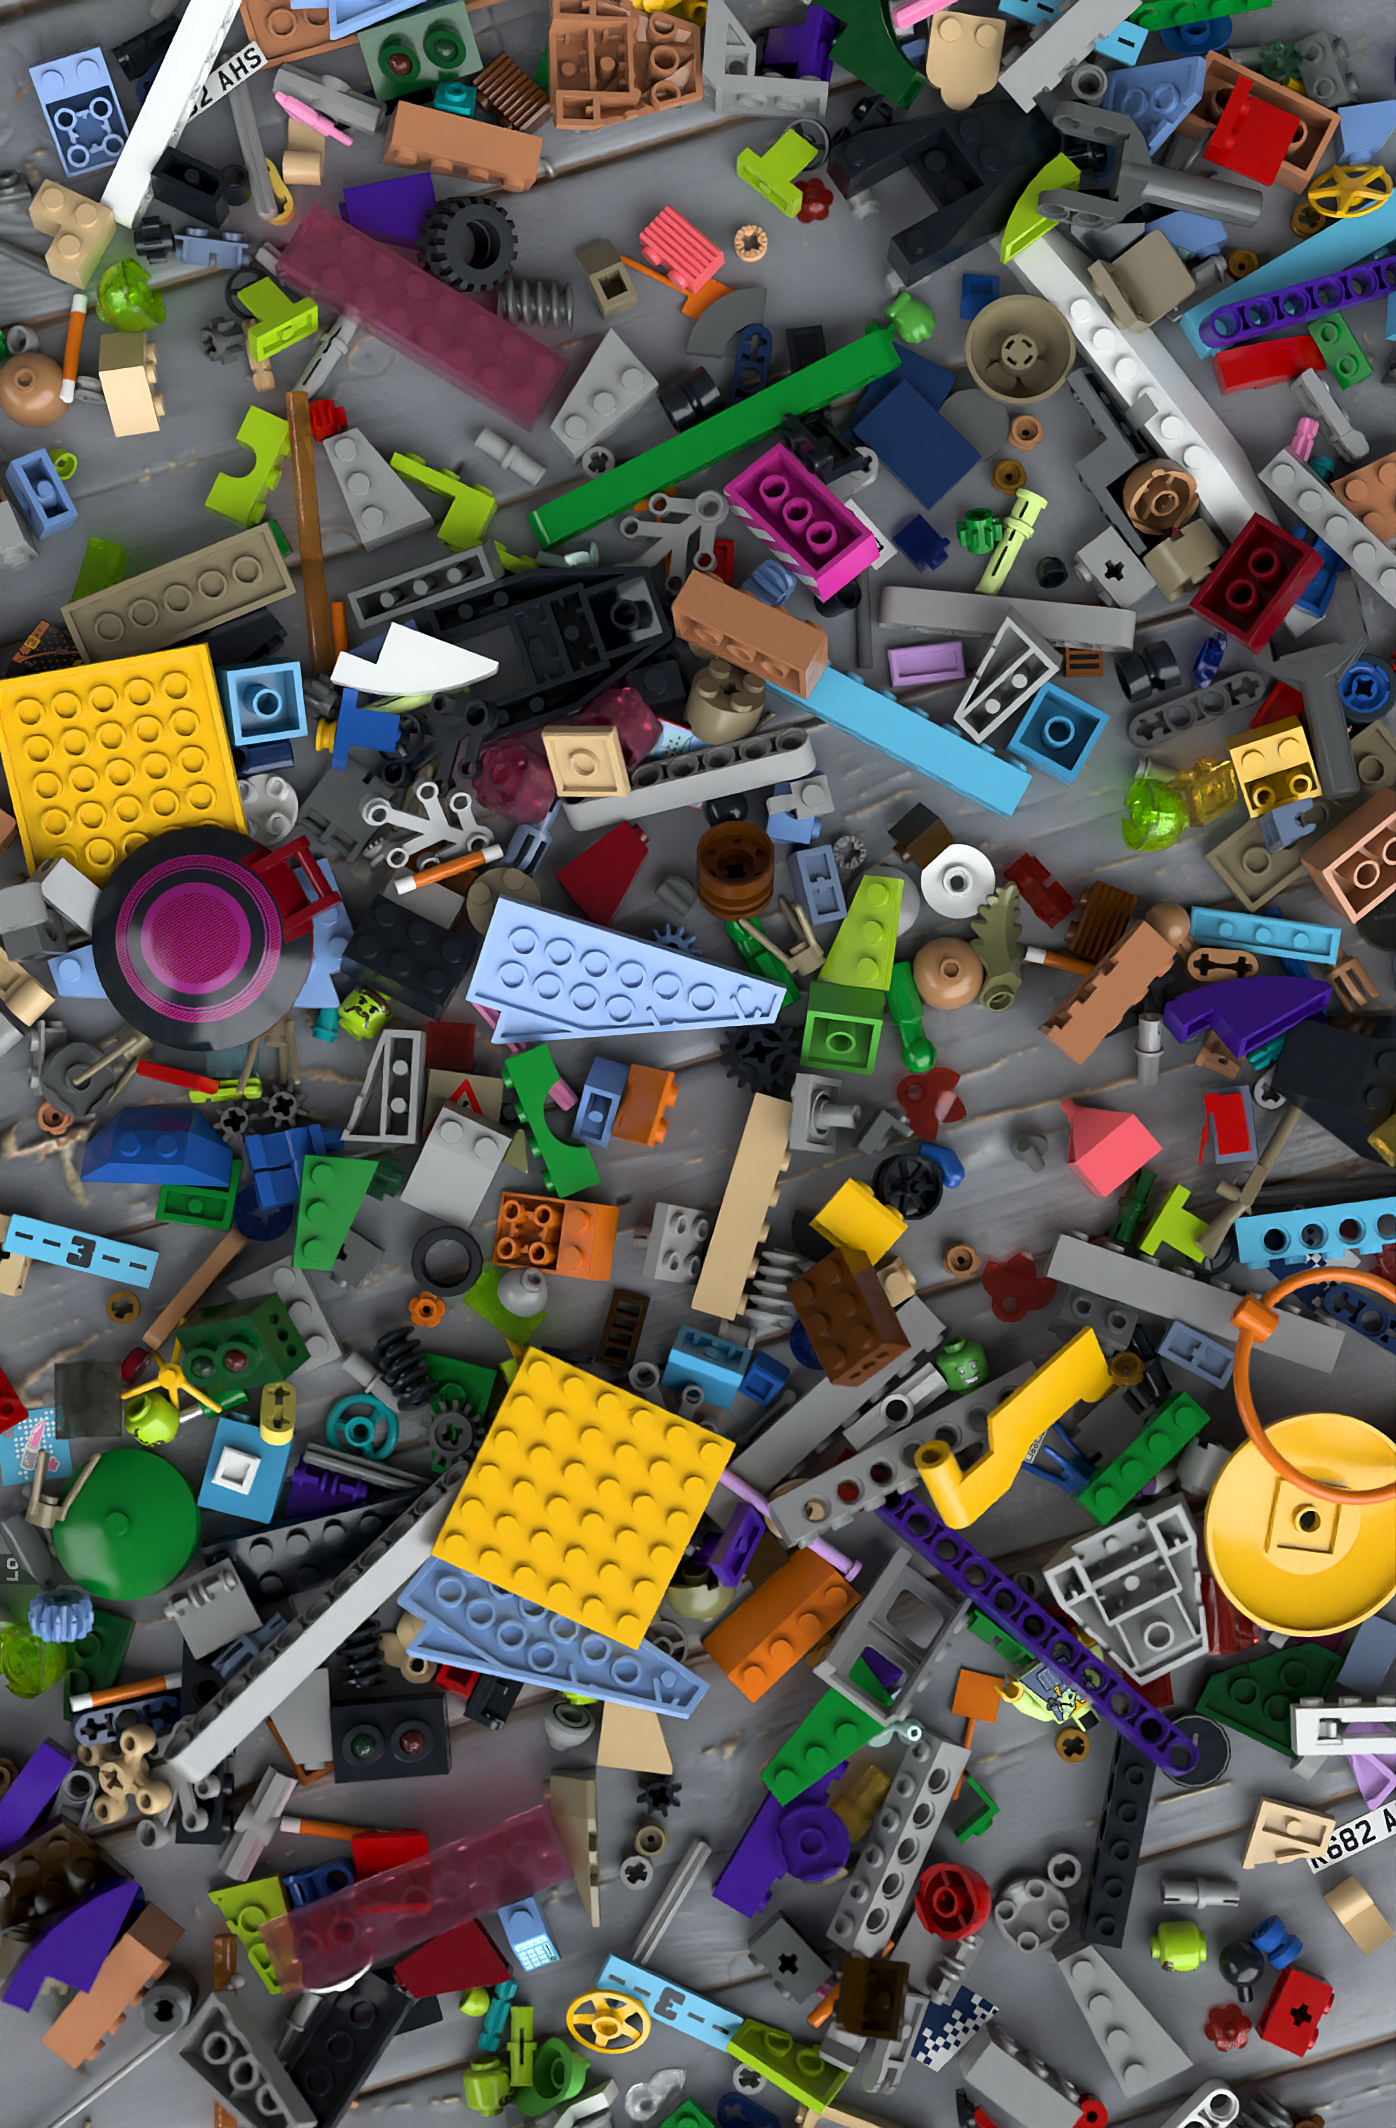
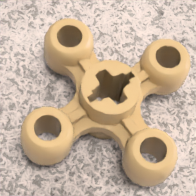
[77,1724,172,1824]

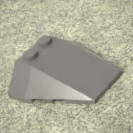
[1042,1502,1209,1686]

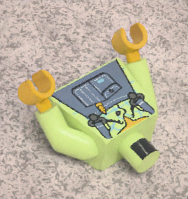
[994,1626,1104,1732]

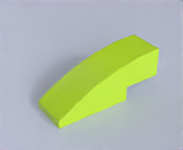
[999,152,1081,265]

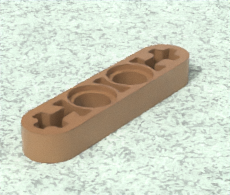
[142,1227,250,1352]

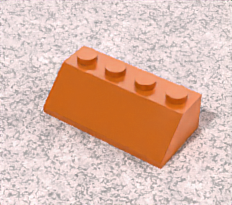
[701,1547,862,1704]

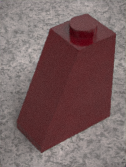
[555,820,650,928]
[393,1907,514,1999]

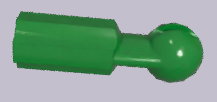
[724,915,802,1011]
[883,961,937,1073]

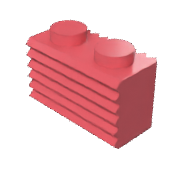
[639,204,725,294]

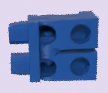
[244,1123,345,1213]

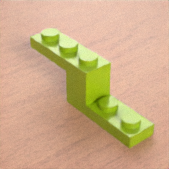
[389,452,541,576]

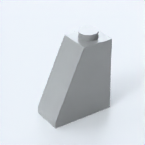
[269,1667,333,1770]

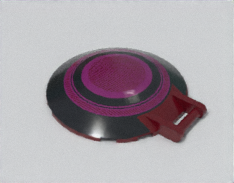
[92,826,343,1052]

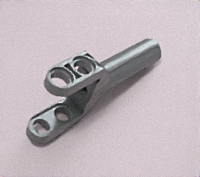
[1036,101,1263,232]
[1252,568,1370,800]

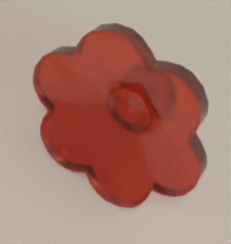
[794,178,834,224]
[1204,2004,1252,2052]

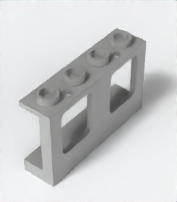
[812,1546,972,1727]

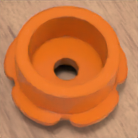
[408,1291,445,1328]

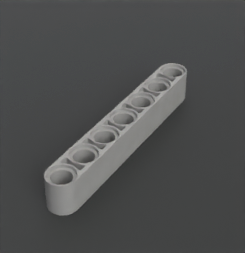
[877,586,1136,653]
[559,727,817,831]

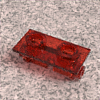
[1003,852,1076,929]

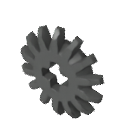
[419,1400,486,1468]

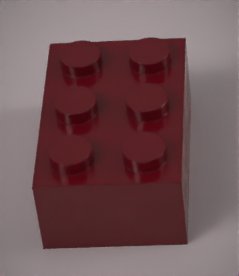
[1189,512,1324,656]

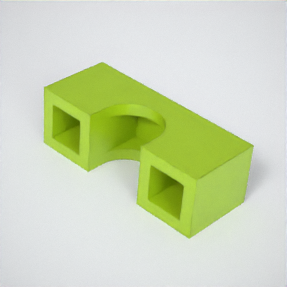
[204,405,298,530]

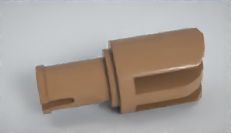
[1325,944,1381,1014]

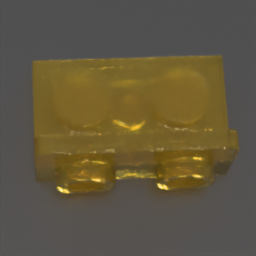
[1164,757,1239,827]

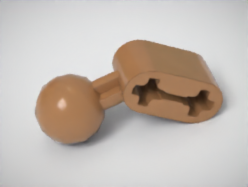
[1144,901,1258,983]

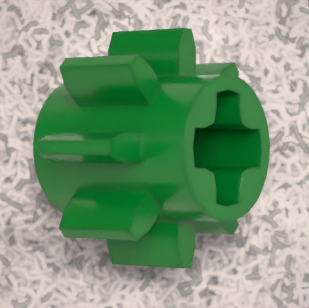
[956,508,1003,554]

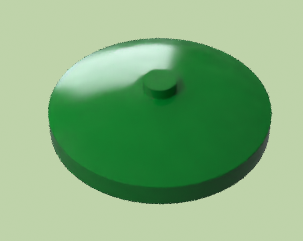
[52,1449,201,1601]

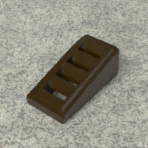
[595,1288,651,1371]

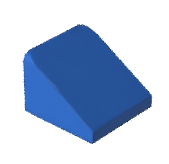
[960,274,999,320]
[738,1351,791,1409]

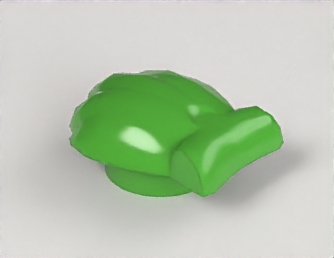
[882,290,936,343]

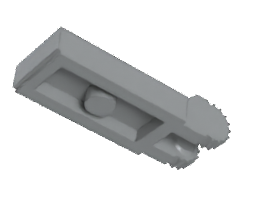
[1290,367,1370,466]
[860,1989,930,2095]

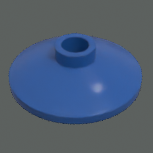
[1158,15,1233,56]

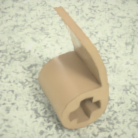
[283,117,325,186]
[1322,1874,1395,1955]

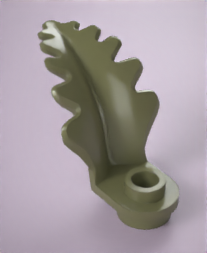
[969,881,1026,1012]

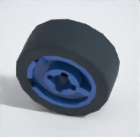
[1338,653,1396,726]

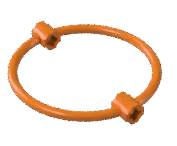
[1229,1266,1396,1506]

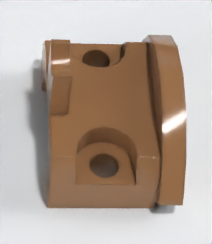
[1195,1030,1247,1080]

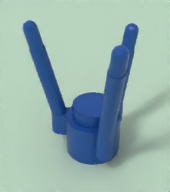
[1020,1420,1096,1493]

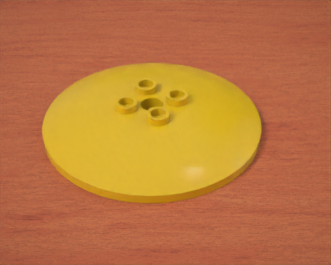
[1204,1411,1396,1637]

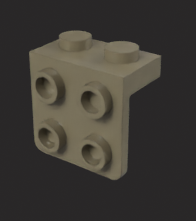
[1087,229,1197,334]

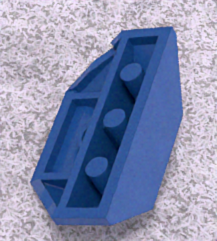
[80,1107,234,1187]

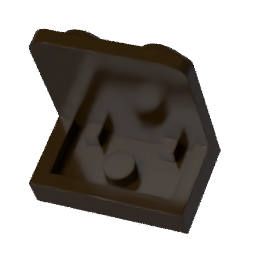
[832,1951,910,2042]

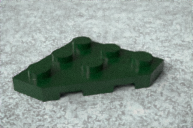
[1193,1640,1345,1761]

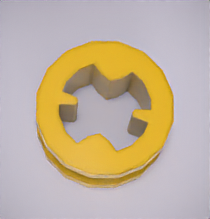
[316,718,338,753]

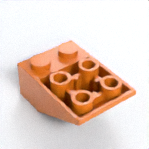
[610,1063,680,1149]
[492,1191,620,1281]

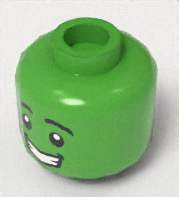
[936,1336,991,1395]

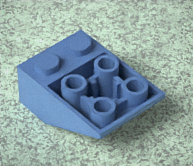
[29,42,131,178]

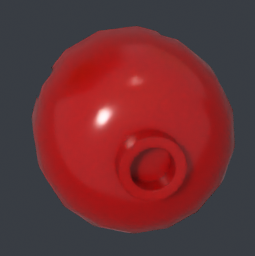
[914,1862,992,1941]

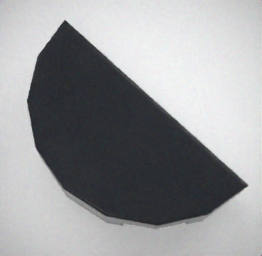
[791,1209,836,1263]

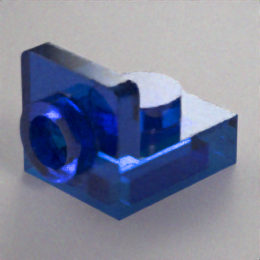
[892,514,951,574]

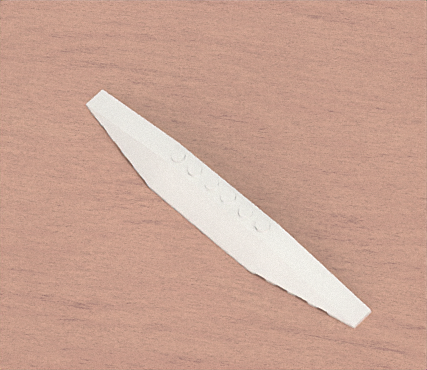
[989,228,1326,640]

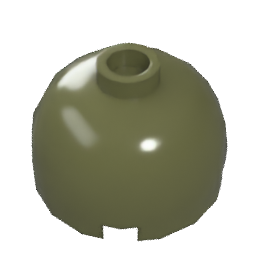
[664,1555,736,1622]

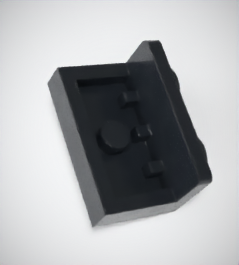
[780,412,862,485]

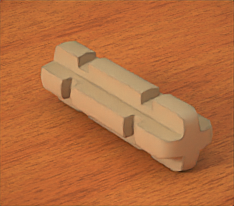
[241,318,275,392]

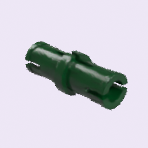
[1108,1168,1157,1245]

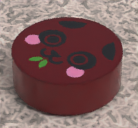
[118,1347,152,1385]

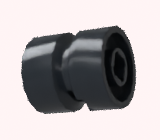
[657,366,725,434]
[1114,640,1181,704]

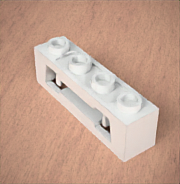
[1290,1695,1396,1755]

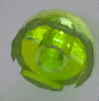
[96,257,167,333]
[1121,778,1190,853]
[0,1620,67,1700]

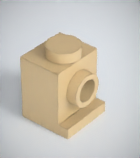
[876,1257,919,1307]

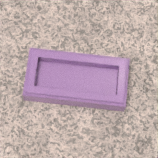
[887,641,966,688]

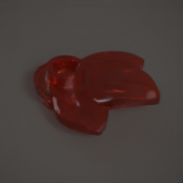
[896,1068,967,1141]
[982,1251,1057,1323]

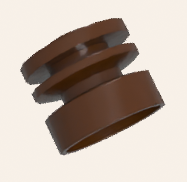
[697,821,775,921]

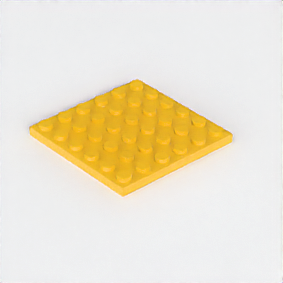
[0,642,250,891]
[430,1345,736,1650]

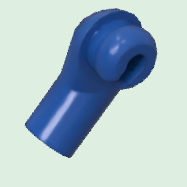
[918,1141,965,1188]

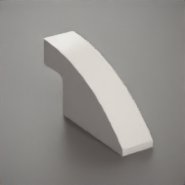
[330,622,499,696]

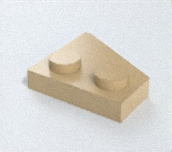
[1241,1795,1336,1869]

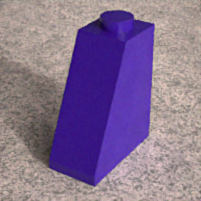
[339,172,436,251]

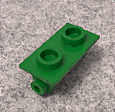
[1307,312,1374,391]
[966,1601,1037,1667]

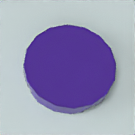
[774,1804,851,1882]

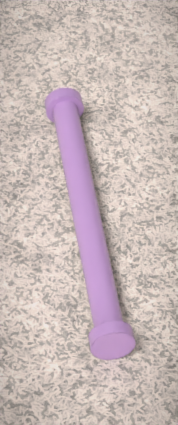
[719,1467,863,1582]

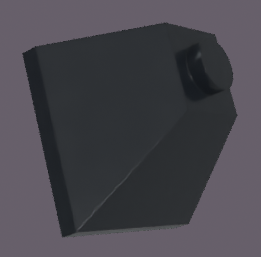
[1069,189,1145,263]

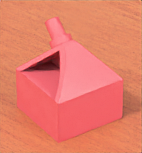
[1060,1099,1163,1198]

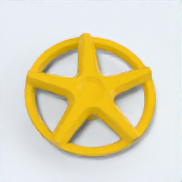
[1308,164,1393,218]
[566,1986,651,2054]

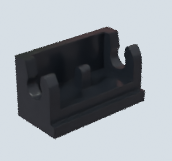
[463,1673,525,1730]

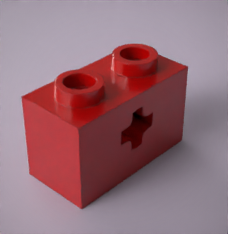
[1255,1963,1334,2058]

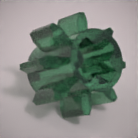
[1256,39,1305,87]
[365,1154,406,1201]

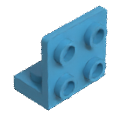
[660,1324,752,1410]

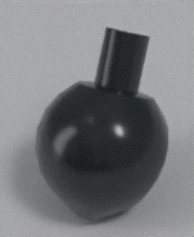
[703,791,748,828]
[1218,1939,1265,2003]

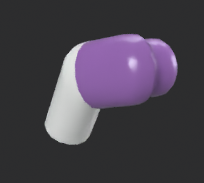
[1132,1465,1177,1500]

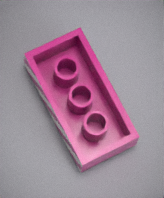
[723,442,880,603]

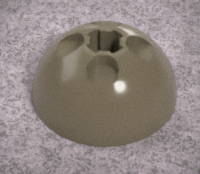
[965,294,1076,405]

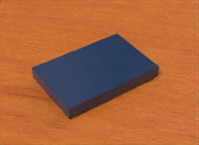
[842,341,958,448]
[851,379,982,511]

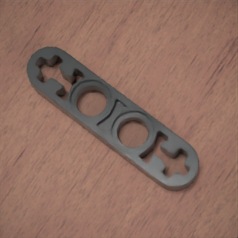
[1127,671,1265,749]

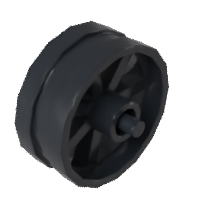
[871,1154,943,1220]

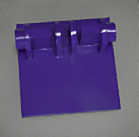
[283,1454,371,1520]

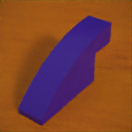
[1162,976,1333,1059]
[0,1737,79,1853]
[0,1877,140,2013]

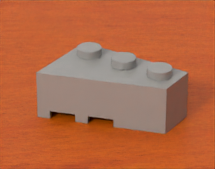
[550,328,659,465]
[322,427,435,553]
[341,1029,428,1145]
[226,1255,347,1372]

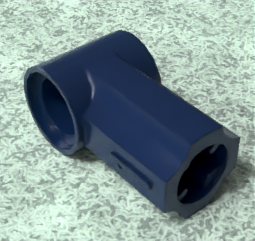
[230,738,295,780]

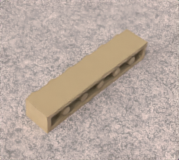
[690,1092,793,1321]

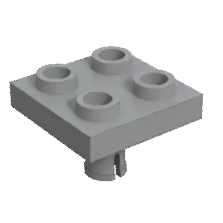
[788,1073,862,1154]
[633,1202,710,1286]

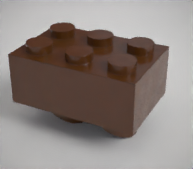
[786,1246,912,1388]

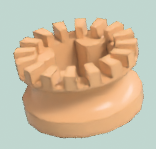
[734,225,767,262]

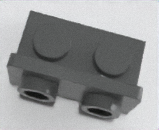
[850,1108,914,1156]

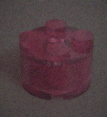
[574,687,664,774]
[472,739,557,824]

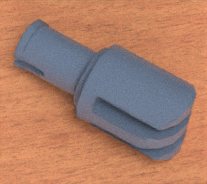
[501,792,562,878]
[212,1611,290,1682]

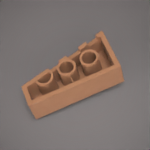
[1037,919,1177,1065]
[40,1902,186,2070]

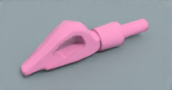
[275,91,353,147]

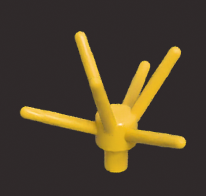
[121,1317,222,1413]

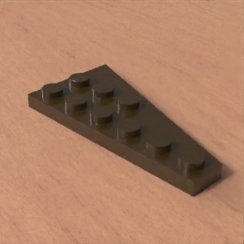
[0,1813,134,1931]

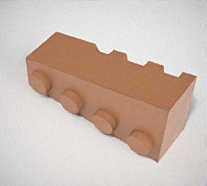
[380,100,543,192]

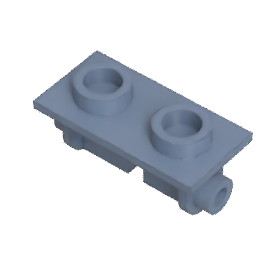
[175,226,255,270]

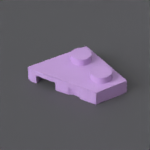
[1344,1721,1396,1812]

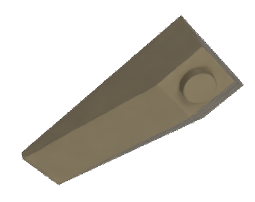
[543,1767,601,1927]

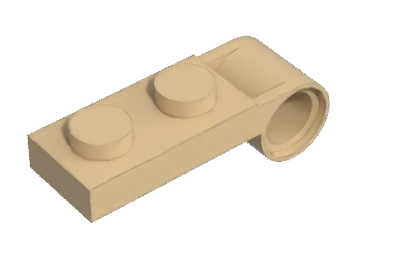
[0,945,56,1027]

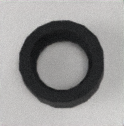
[411,1226,484,1297]

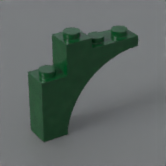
[814,0,928,111]

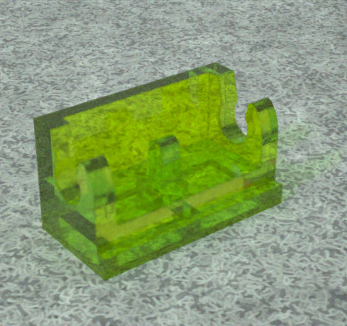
[68,537,129,604]
[462,1268,548,1347]

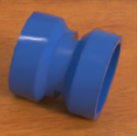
[1249,1915,1303,1970]

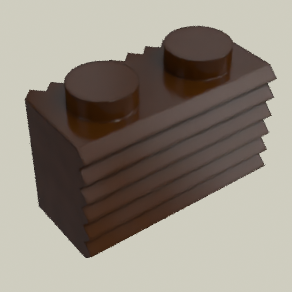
[471,51,553,135]
[1063,880,1138,964]

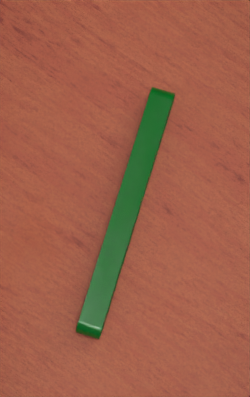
[526,329,902,552]

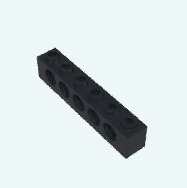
[175,1636,237,1845]
[1079,1709,1158,1949]

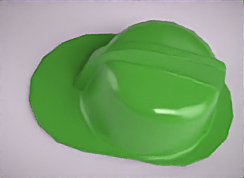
[514,2038,591,2117]

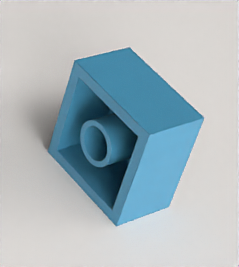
[215,656,308,746]
[1005,681,1110,787]

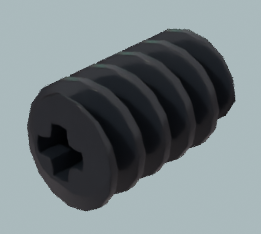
[373,1325,442,1411]
[336,1607,389,1688]

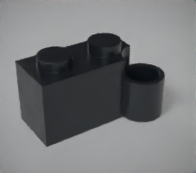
[150,145,251,230]

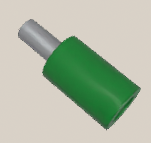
[179,1388,250,1424]

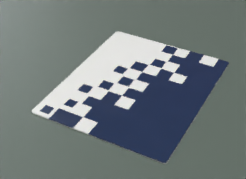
[1264,1204,1361,1312]
[911,1985,1000,2072]

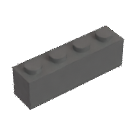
[347,539,506,629]

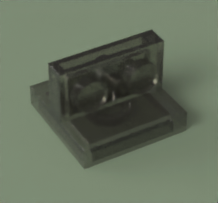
[54,1359,122,1440]

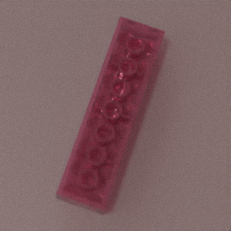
[275,203,570,433]
[258,1804,574,2000]

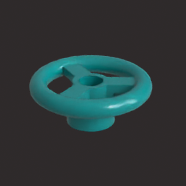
[325,1393,399,1462]

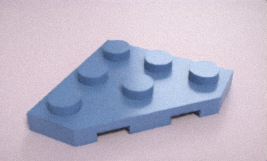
[1093,56,1207,184]

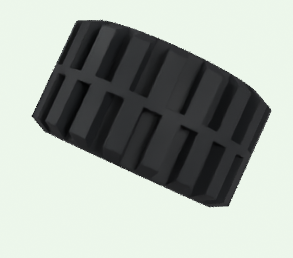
[415,196,518,292]

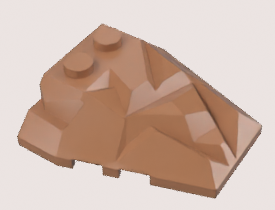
[547,0,703,130]

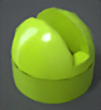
[48,447,77,480]
[458,1987,490,2017]

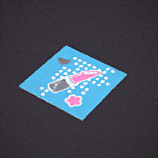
[0,1405,73,1486]

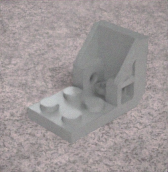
[702,0,829,122]

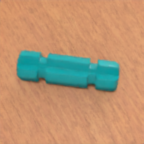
[1246,1030,1288,1071]
[477,1978,518,2052]

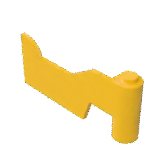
[914,1325,1117,1529]

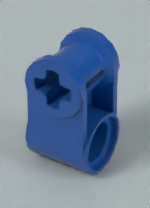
[282,1856,356,1915]

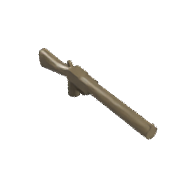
[1194,1103,1302,1260]

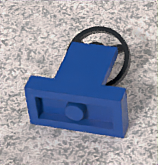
[331,688,425,771]

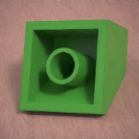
[799,981,885,1075]

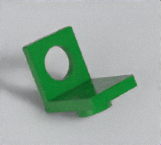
[954,1770,1000,1844]

